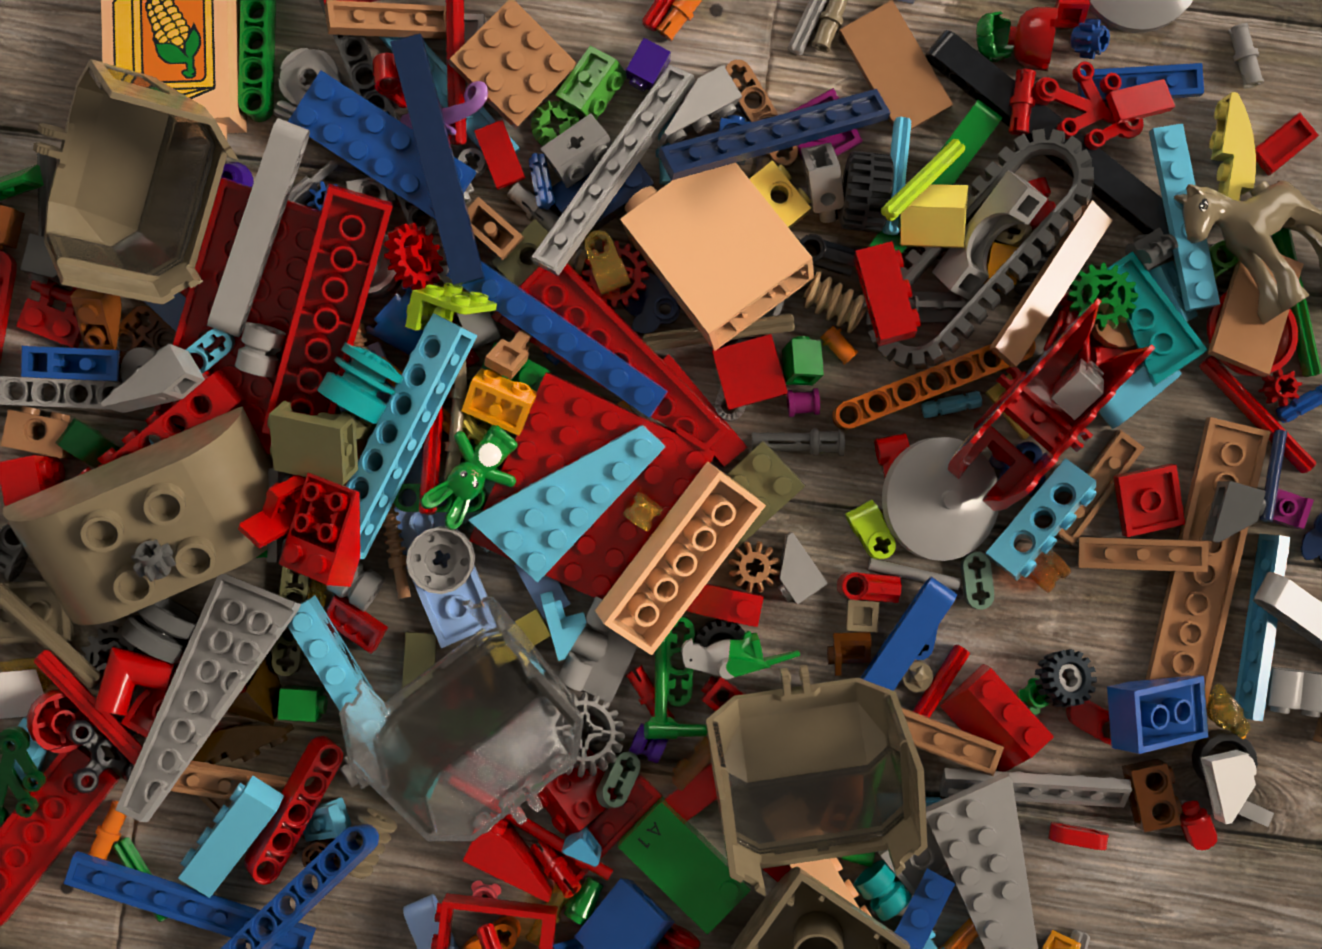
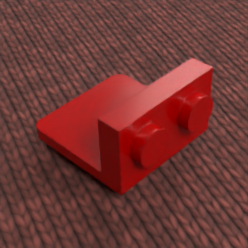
[530,747,617,836]

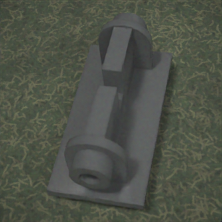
[909,291,969,322]

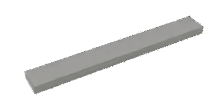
[531,65,696,276]

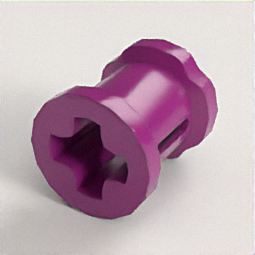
[786,388,820,417]

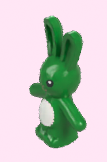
[420,425,518,530]

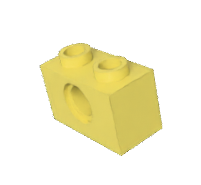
[749,160,811,229]

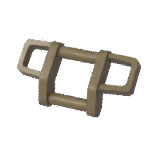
[439,359,468,483]

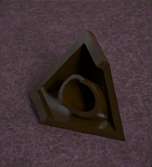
[227,651,282,725]

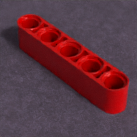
[244,736,343,885]

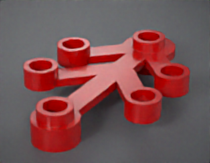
[1033,61,1144,150]

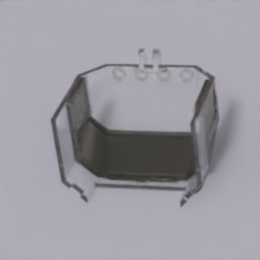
[339,596,584,842]

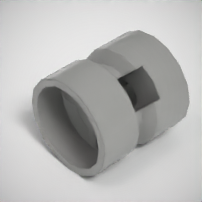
[235,322,286,377]
[326,562,385,612]

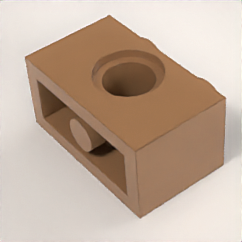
[0,406,73,459]

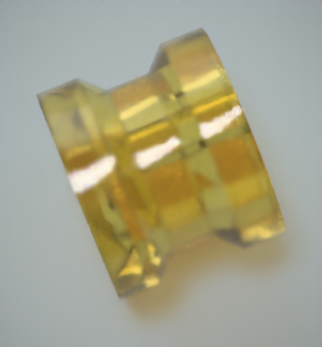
[623,492,663,531]

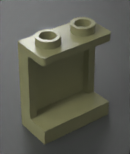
[268,401,358,485]

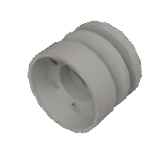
[406,526,475,594]

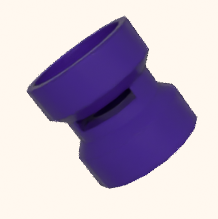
[629,723,668,764]

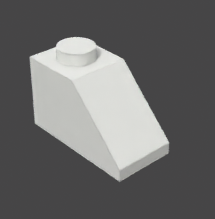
[1201,750,1256,824]

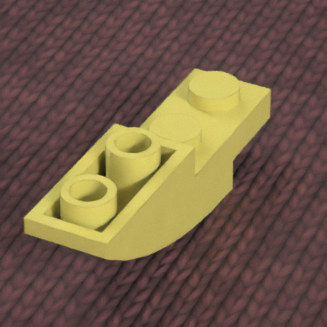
[1209,92,1256,201]

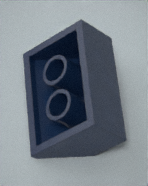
[551,162,654,239]

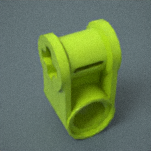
[845,499,896,559]

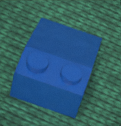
[1107,675,1209,754]

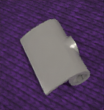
[557,596,638,703]

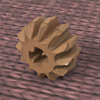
[728,541,780,593]

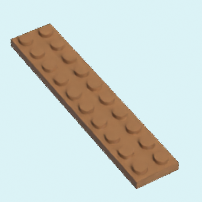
[1145,417,1271,708]

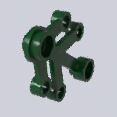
[0,726,46,827]

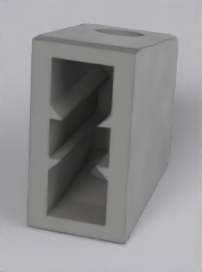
[801,142,844,223]

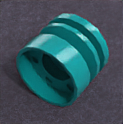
[317,342,404,424]

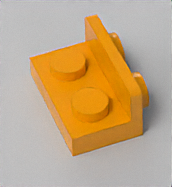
[461,368,537,436]

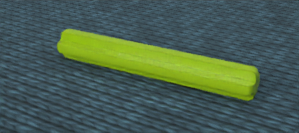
[881,139,965,221]

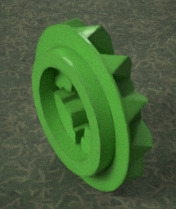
[531,100,579,146]

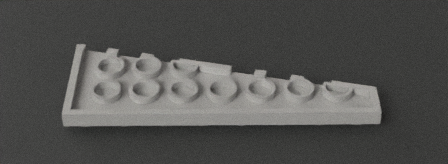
[115,574,301,822]

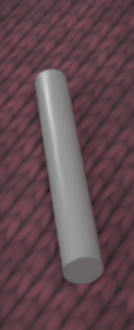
[868,558,961,590]

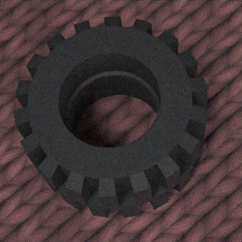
[839,151,894,233]

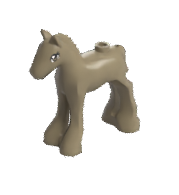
[1174,180,1322,325]

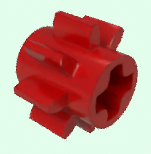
[1259,368,1302,407]

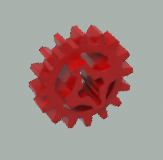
[384,222,443,290]
[582,241,649,309]

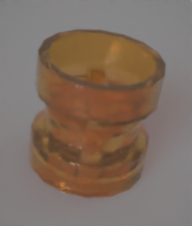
[1030,550,1072,593]

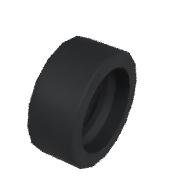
[1191,729,1258,783]

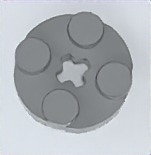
[278,48,342,106]

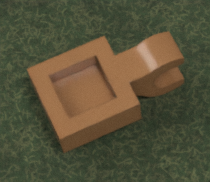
[484,330,532,379]

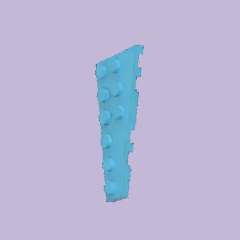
[468,424,665,583]

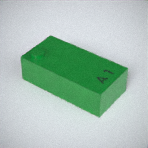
[618,796,751,935]

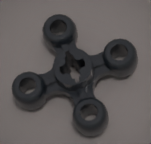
[66,711,137,793]

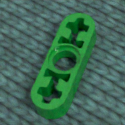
[667,616,695,706]

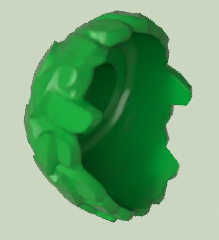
[976,11,1014,62]

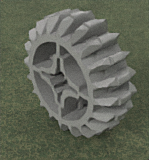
[540,692,625,777]

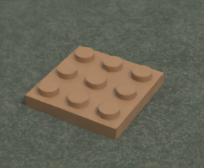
[448,0,577,129]

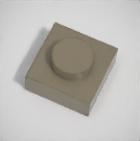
[845,599,879,633]

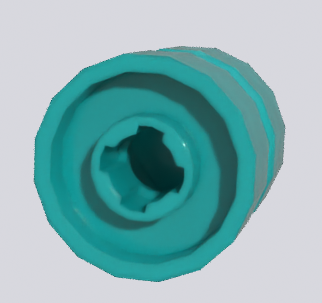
[853,860,912,921]

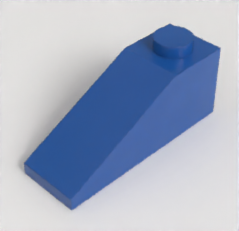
[21,346,120,381]

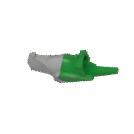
[681,631,800,680]

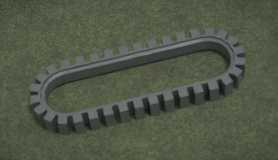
[866,129,1094,370]

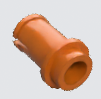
[820,325,858,365]

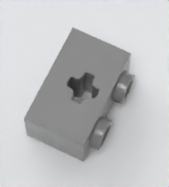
[540,113,612,188]
[1051,358,1104,420]

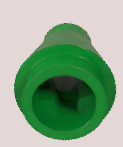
[563,877,604,926]

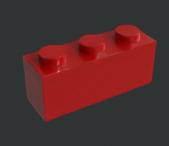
[854,241,921,347]

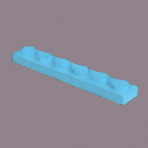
[1149,124,1220,311]

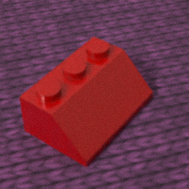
[939,664,1054,772]

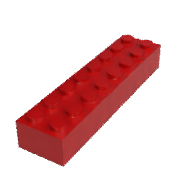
[262,183,393,435]

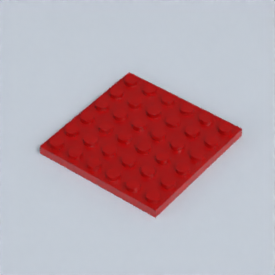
[469,372,716,599]

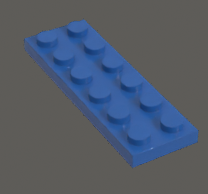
[288,70,477,220]

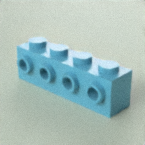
[178,776,284,898]

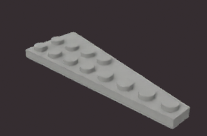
[926,771,1038,949]

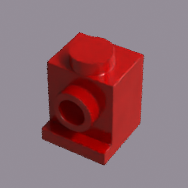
[701,676,746,711]

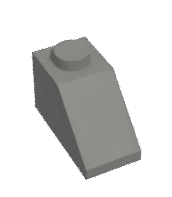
[777,532,828,605]

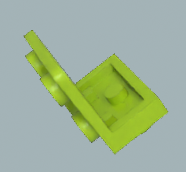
[405,283,497,331]

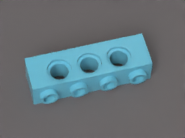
[986,458,1097,581]

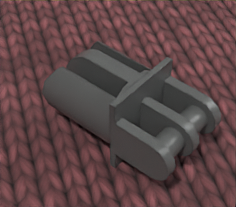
[1125,228,1178,270]

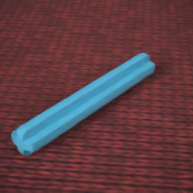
[882,117,911,235]

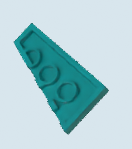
[1107,251,1208,387]

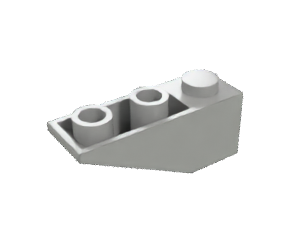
[657,65,742,148]
[100,343,205,413]

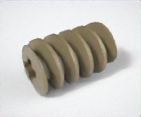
[334,808,397,879]

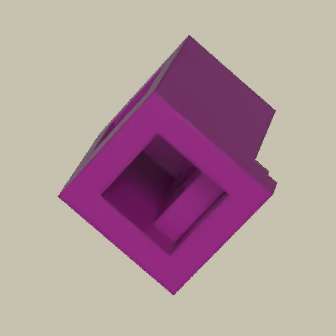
[1273,488,1314,529]

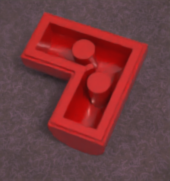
[94,646,175,716]

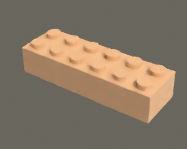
[595,461,766,655]

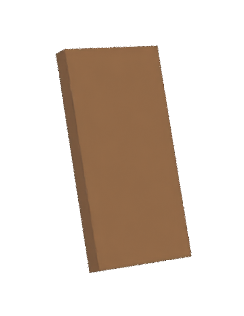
[838,0,953,130]
[1207,255,1304,377]

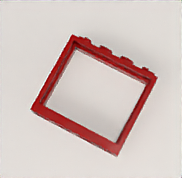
[431,893,558,949]

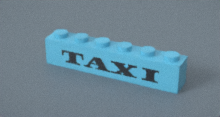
[287,595,411,776]

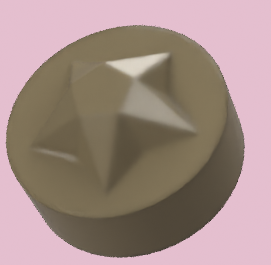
[901,660,933,692]

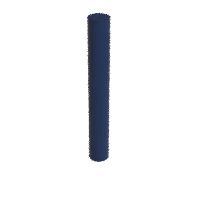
[1259,430,1287,522]

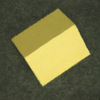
[900,184,969,248]

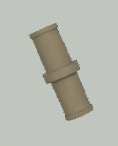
[812,0,848,52]

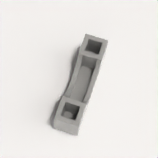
[932,170,1048,301]

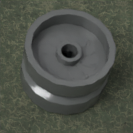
[120,598,199,664]

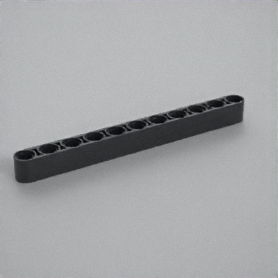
[925,30,1174,258]

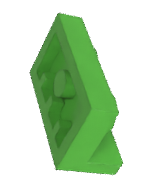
[555,45,627,120]

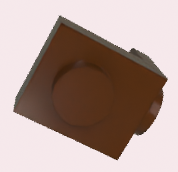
[827,632,871,676]

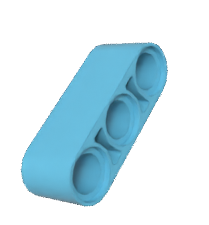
[1098,362,1182,429]

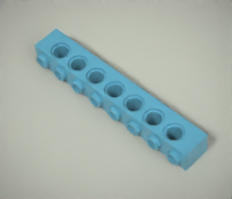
[346,313,478,559]

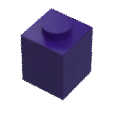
[626,38,671,92]

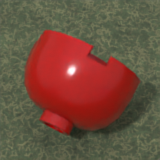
[1008,7,1058,71]
[26,689,94,753]

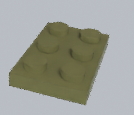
[727,440,806,548]

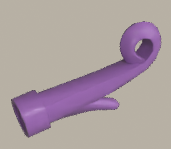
[400,81,488,135]

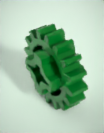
[1067,263,1138,331]

